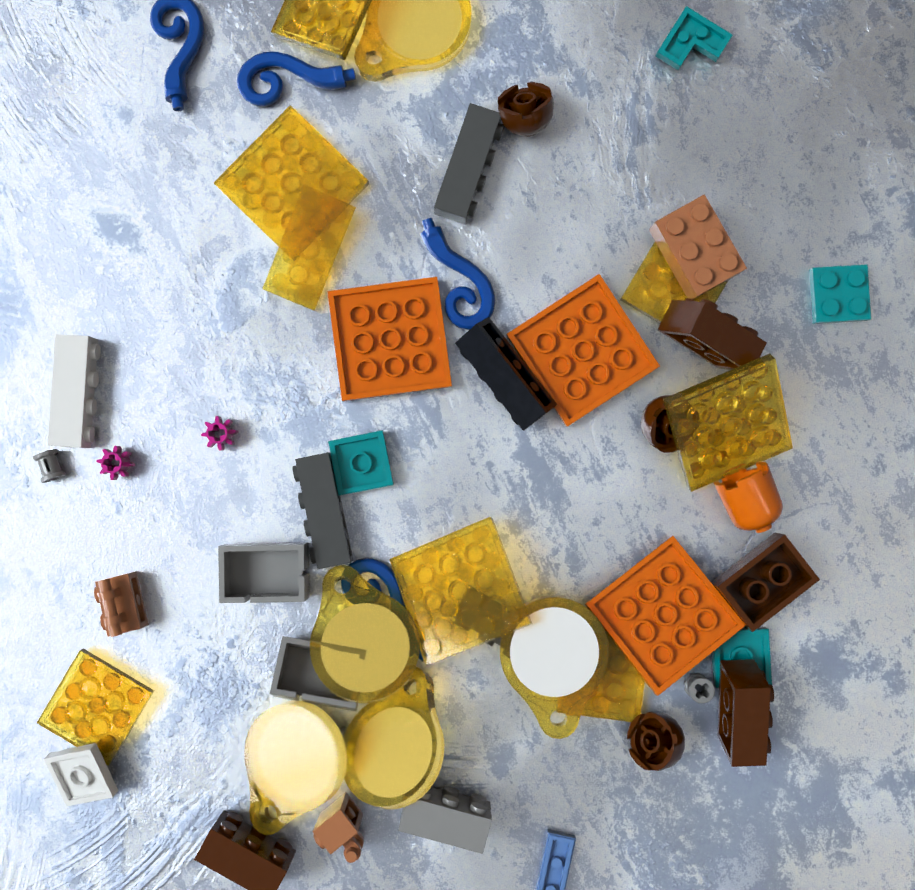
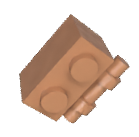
[94,571,149,637]
[312,792,364,863]

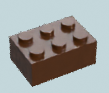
[658,298,767,373]
[711,533,820,632]
[717,659,774,767]
[194,810,296,890]

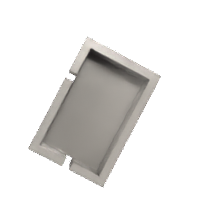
[218,542,309,603]
[270,636,367,711]
[398,780,492,854]

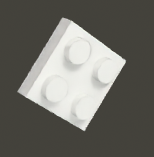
[43,743,119,806]

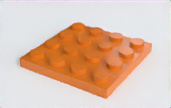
[506,274,660,427]
[327,277,452,402]
[585,536,746,696]

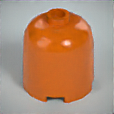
[714,462,783,533]

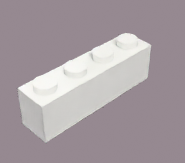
[47,334,101,448]

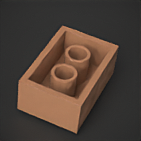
[649,194,747,300]

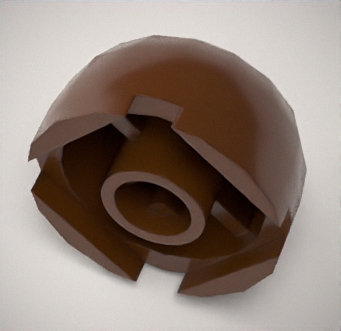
[498,82,554,137]
[640,395,699,453]
[627,712,685,771]

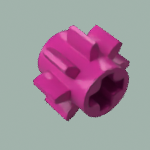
[201,416,238,451]
[96,446,135,480]

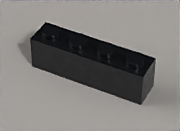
[455,317,557,431]

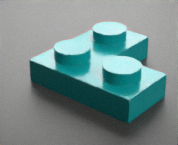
[655,6,733,70]

